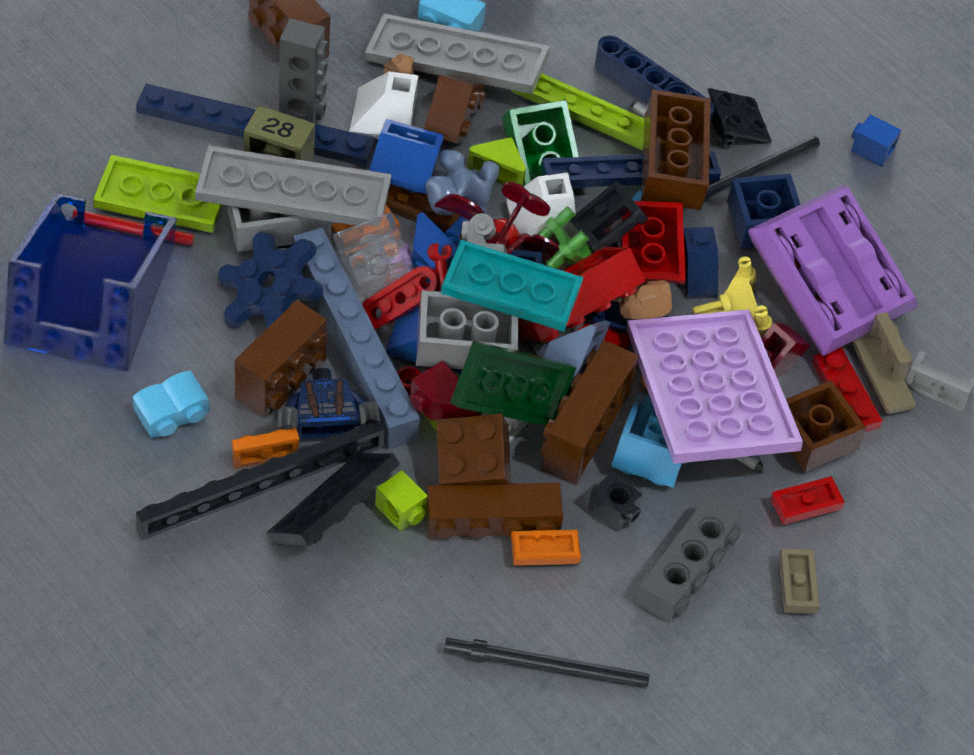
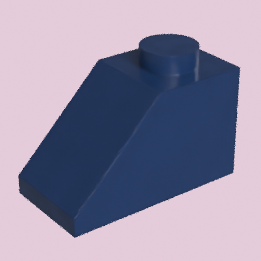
[684,227,718,299]

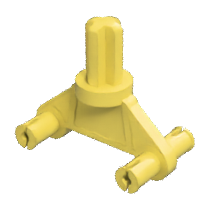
[692,257,773,338]

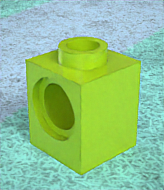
[375,470,428,531]

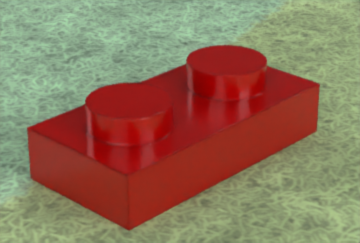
[770,476,845,525]

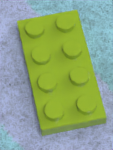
[93,155,223,233]

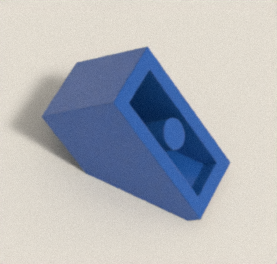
[411,212,458,283]

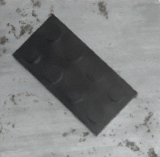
[266,453,400,546]

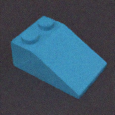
[611,392,682,487]

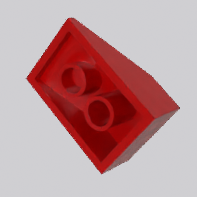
[618,201,685,284]

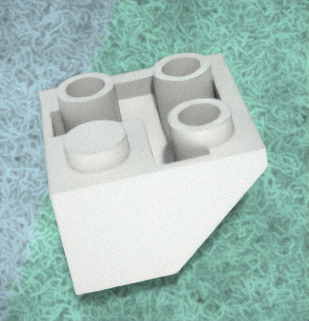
[349,71,418,139]
[506,173,577,250]

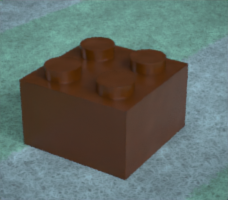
[786,380,866,473]
[437,414,512,485]

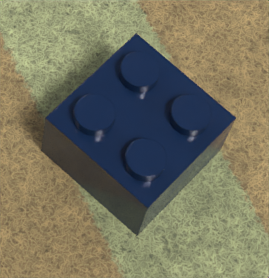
[727,173,801,248]

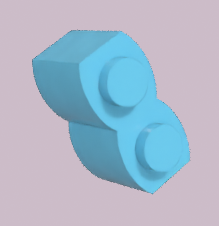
[132,371,210,438]

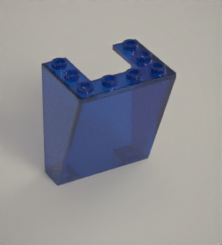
[4,192,177,371]

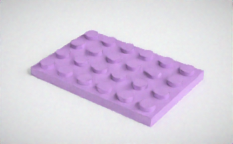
[626,310,803,464]

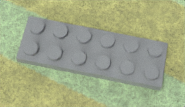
[365,13,550,94]
[195,146,391,229]

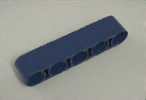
[595,35,714,126]

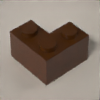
[424,75,486,143]

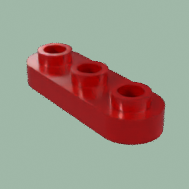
[362,266,440,329]

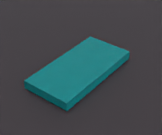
[441,240,584,332]

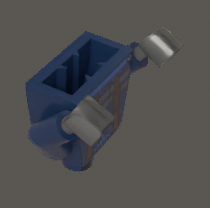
[277,368,380,442]

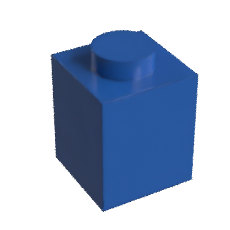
[851,114,901,167]

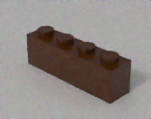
[426,482,563,539]

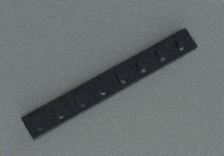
[136,421,385,541]

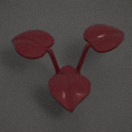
[434,182,565,265]

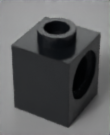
[588,471,643,532]

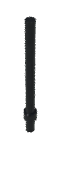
[683,136,820,210]
[444,637,650,687]

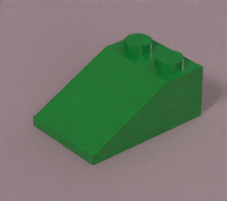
[502,100,585,190]

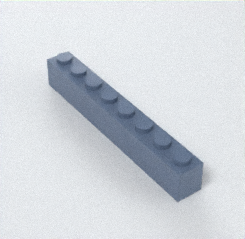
[293,227,420,450]

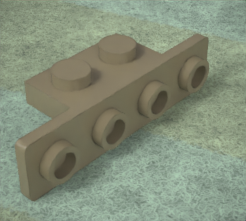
[851,312,916,414]

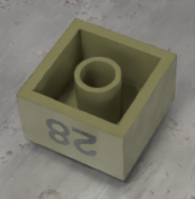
[244,105,315,162]

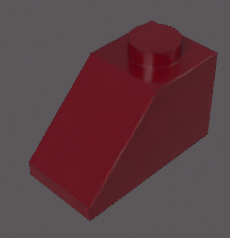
[761,322,810,379]
[410,361,483,421]

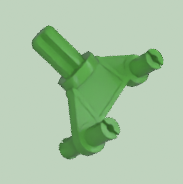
[538,206,593,269]

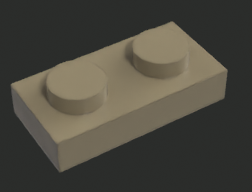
[779,548,820,614]

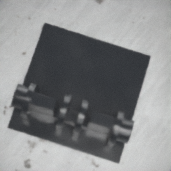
[707,88,772,147]

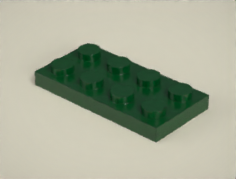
[450,341,577,426]

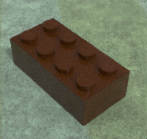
[641,89,711,210]
[540,340,639,485]

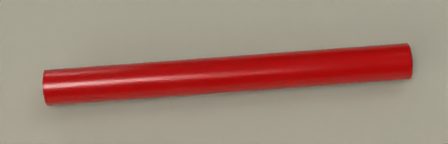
[72,209,195,246]

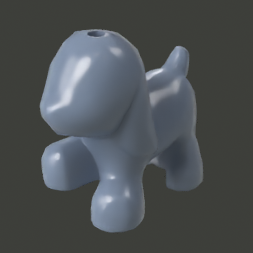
[425,150,500,216]

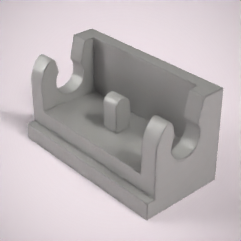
[906,351,974,412]

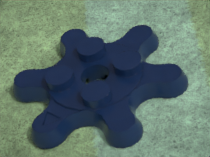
[218,232,323,329]

